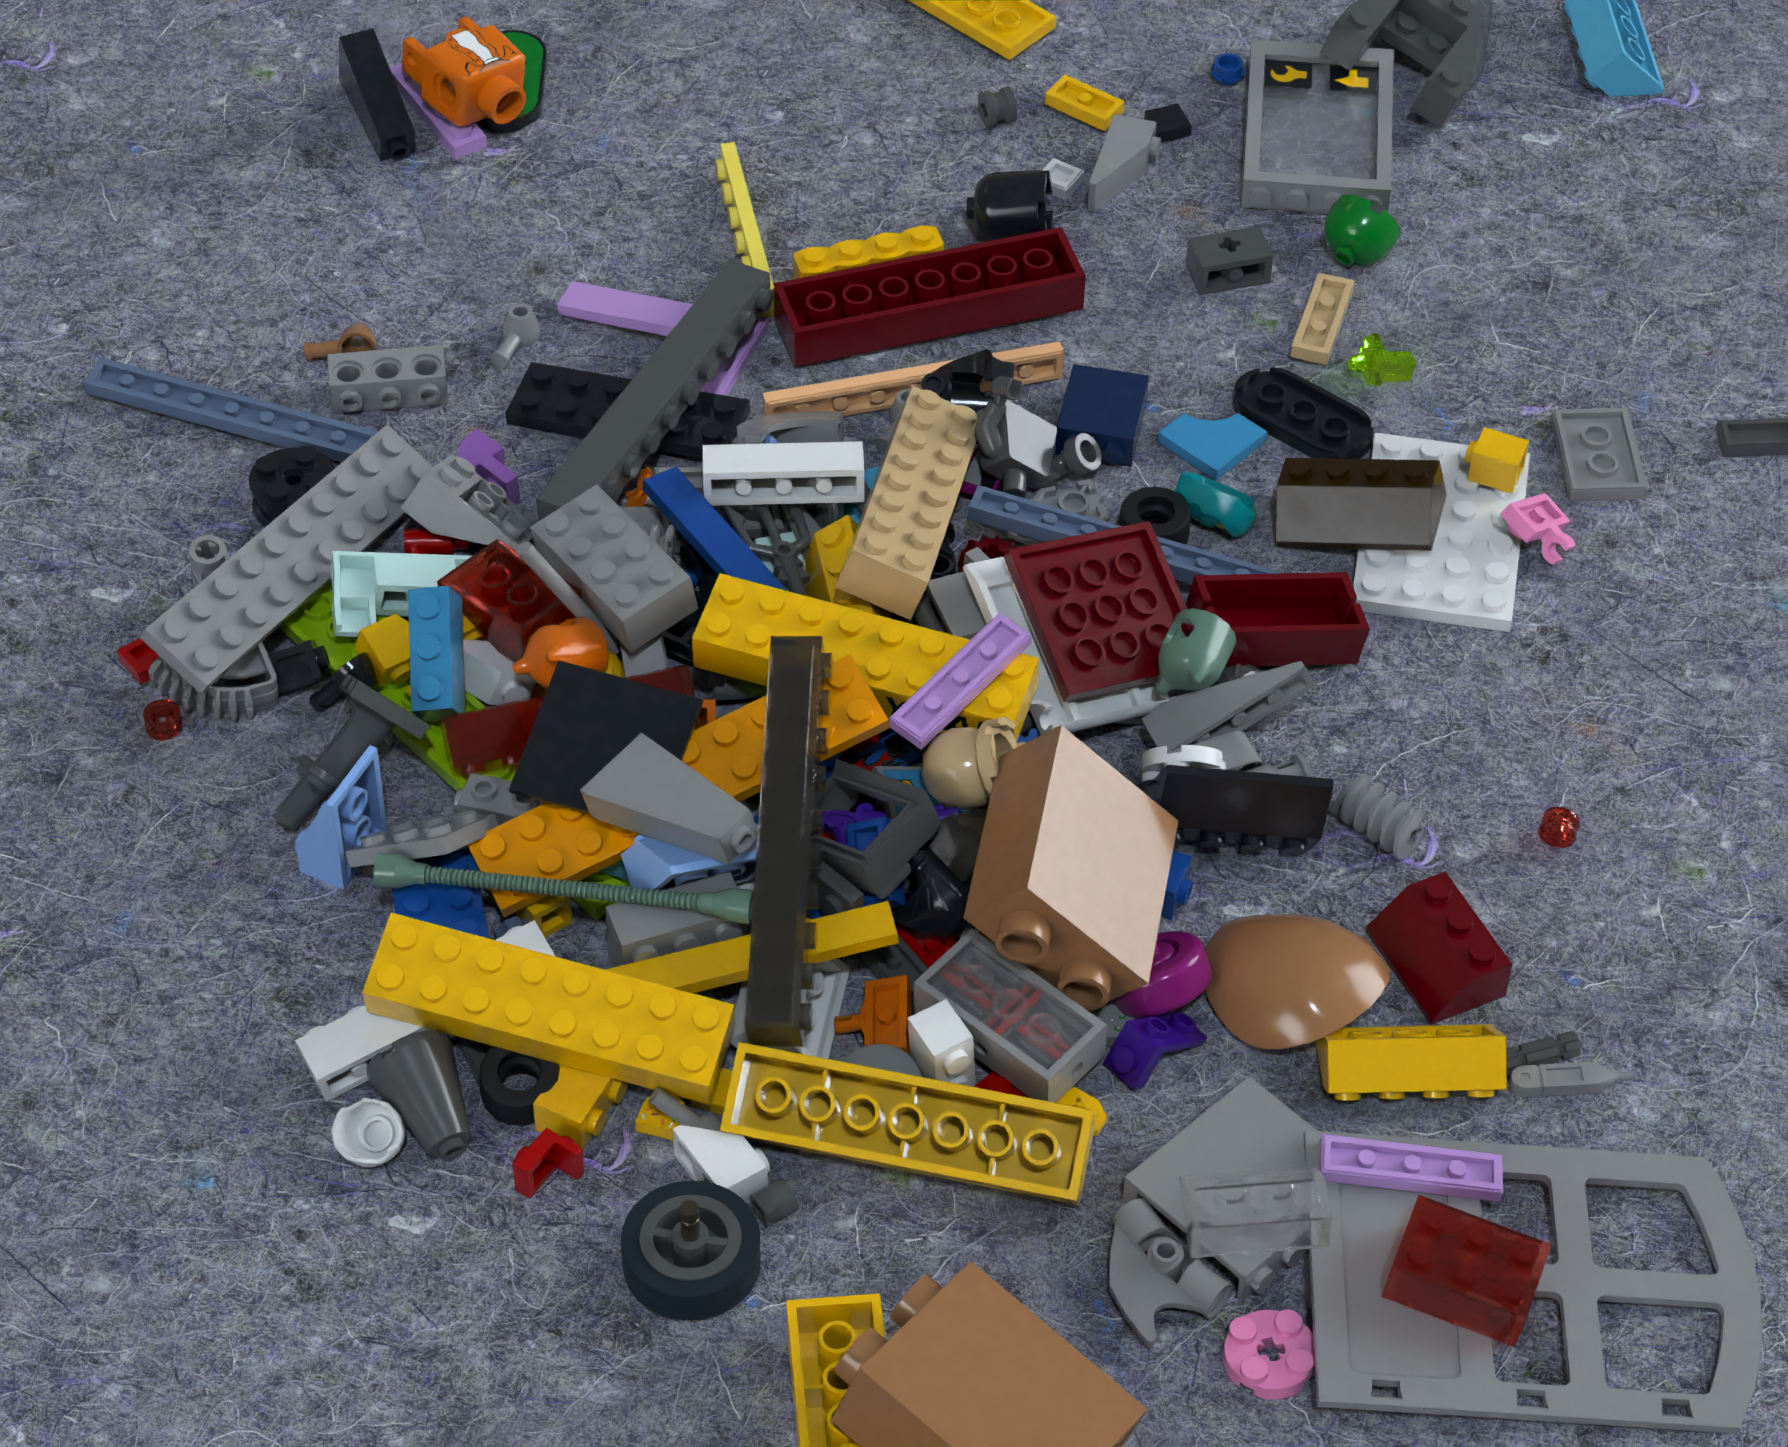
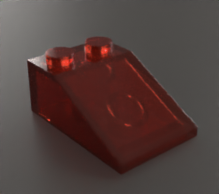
[437,539,582,662]

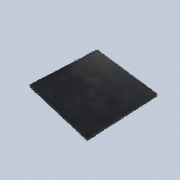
[509,660,703,814]

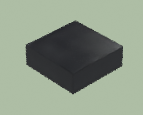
[1144,103,1192,142]

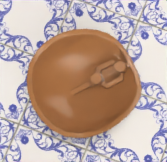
[1205,914,1390,1050]

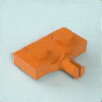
[834,975,912,1056]

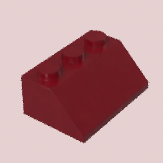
[1365,871,1512,1025]

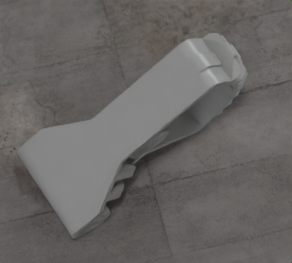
[148,535,279,722]

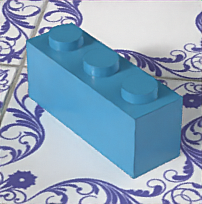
[408,586,465,722]

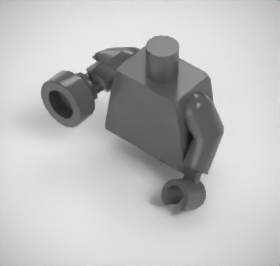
[975,376,1101,498]

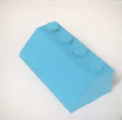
[1563,0,1665,97]

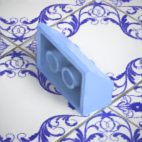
[621,823,785,891]

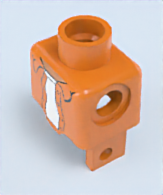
[402,16,526,127]

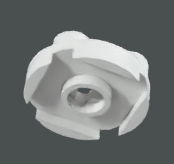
[1142,745,1226,786]

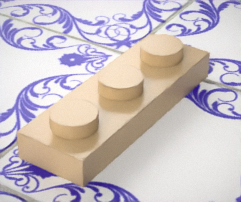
[1290,272,1355,365]

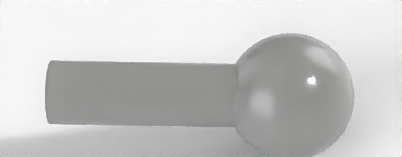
[648,1087,722,1132]

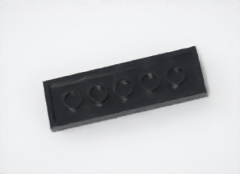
[505,362,750,459]

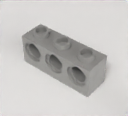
[327,345,449,414]

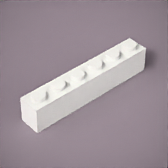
[295,920,556,1102]

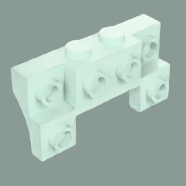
[330,551,498,641]

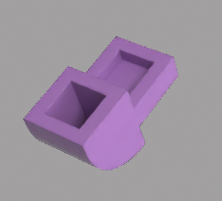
[458,428,520,505]

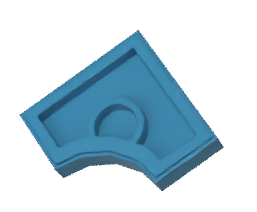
[1158,413,1267,480]

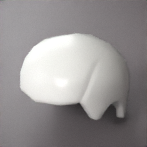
[331,1098,406,1167]

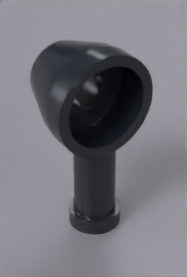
[310,652,379,712]

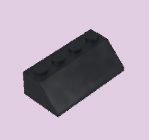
[1146,765,1333,855]

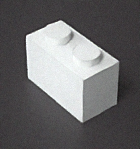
[907,999,976,1087]

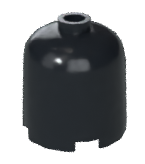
[967,170,1053,241]

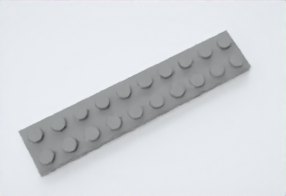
[140,425,433,694]

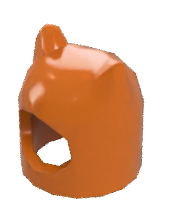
[512,617,609,689]

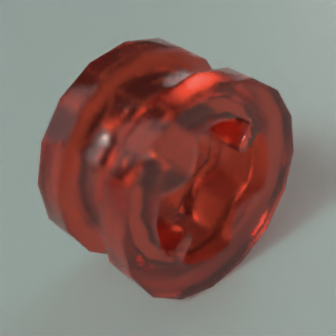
[143,699,183,741]
[1538,807,1580,848]

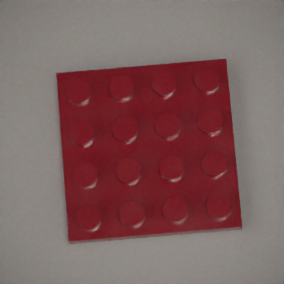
[1003,521,1194,702]

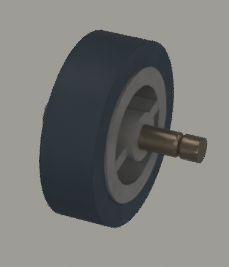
[621,1181,761,1320]

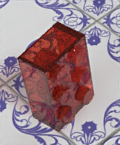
[1382,1195,1552,1347]

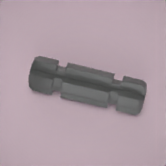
[1506,1031,1582,1076]

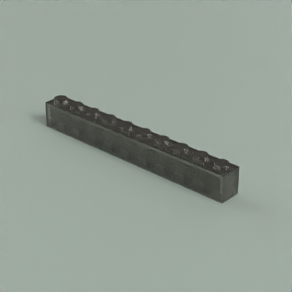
[745,636,833,1047]

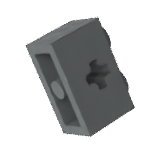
[1186,226,1273,295]

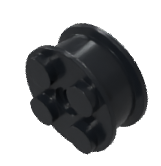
[249,446,335,527]

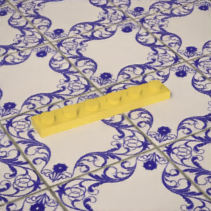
[715,142,774,318]

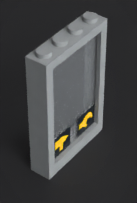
[1241,39,1394,215]

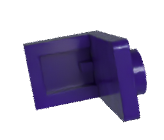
[1104,1012,1207,1090]

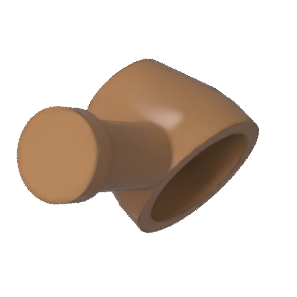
[304,323,377,361]

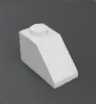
[463,639,536,707]
[673,1125,770,1204]

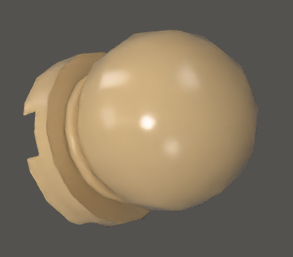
[921,717,1025,811]

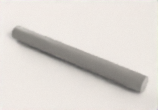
[516,541,621,654]

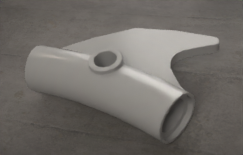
[1109,1198,1232,1347]

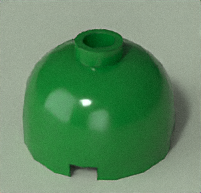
[1324,195,1401,266]

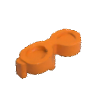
[625,467,653,507]

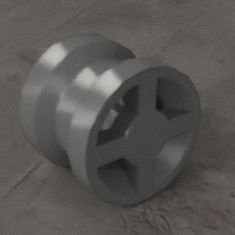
[978,86,1017,127]

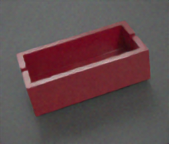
[1186,572,1370,667]

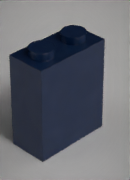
[1055,364,1149,467]

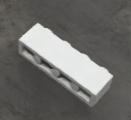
[703,441,864,506]

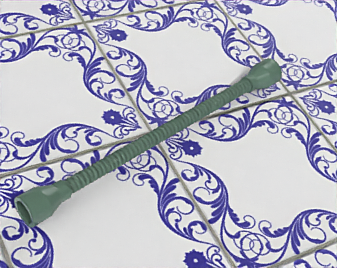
[373,852,756,925]

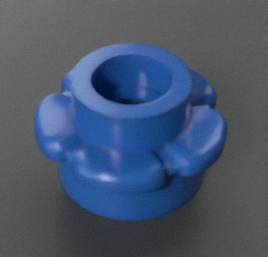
[1211,53,1246,86]

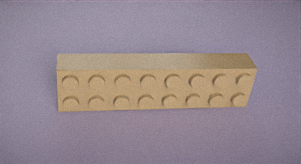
[835,386,977,620]

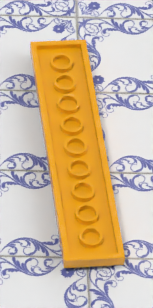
[467,654,890,917]

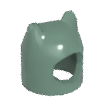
[1156,608,1237,694]

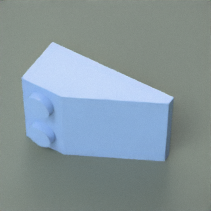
[295,745,387,889]

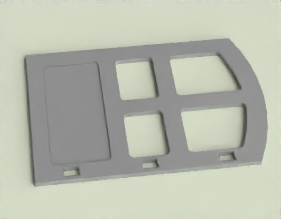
[1303,1130,1762,1434]

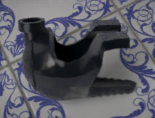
[921,349,1021,444]
[891,842,977,941]

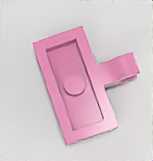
[1500,493,1576,565]

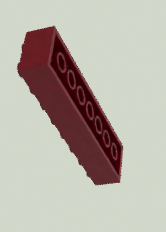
[774,227,1086,367]

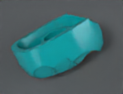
[1174,472,1256,538]

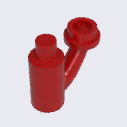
[404,529,469,555]

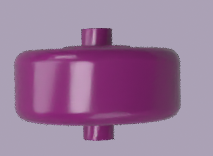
[1113,931,1213,1017]

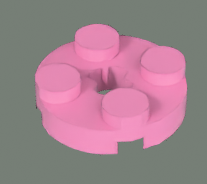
[1223,1309,1315,1400]

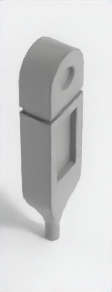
[1509,1062,1631,1098]

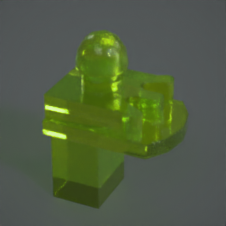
[1347,333,1416,386]

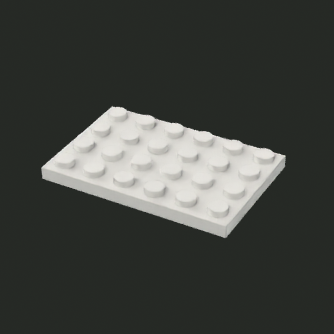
[1353,433,1530,632]

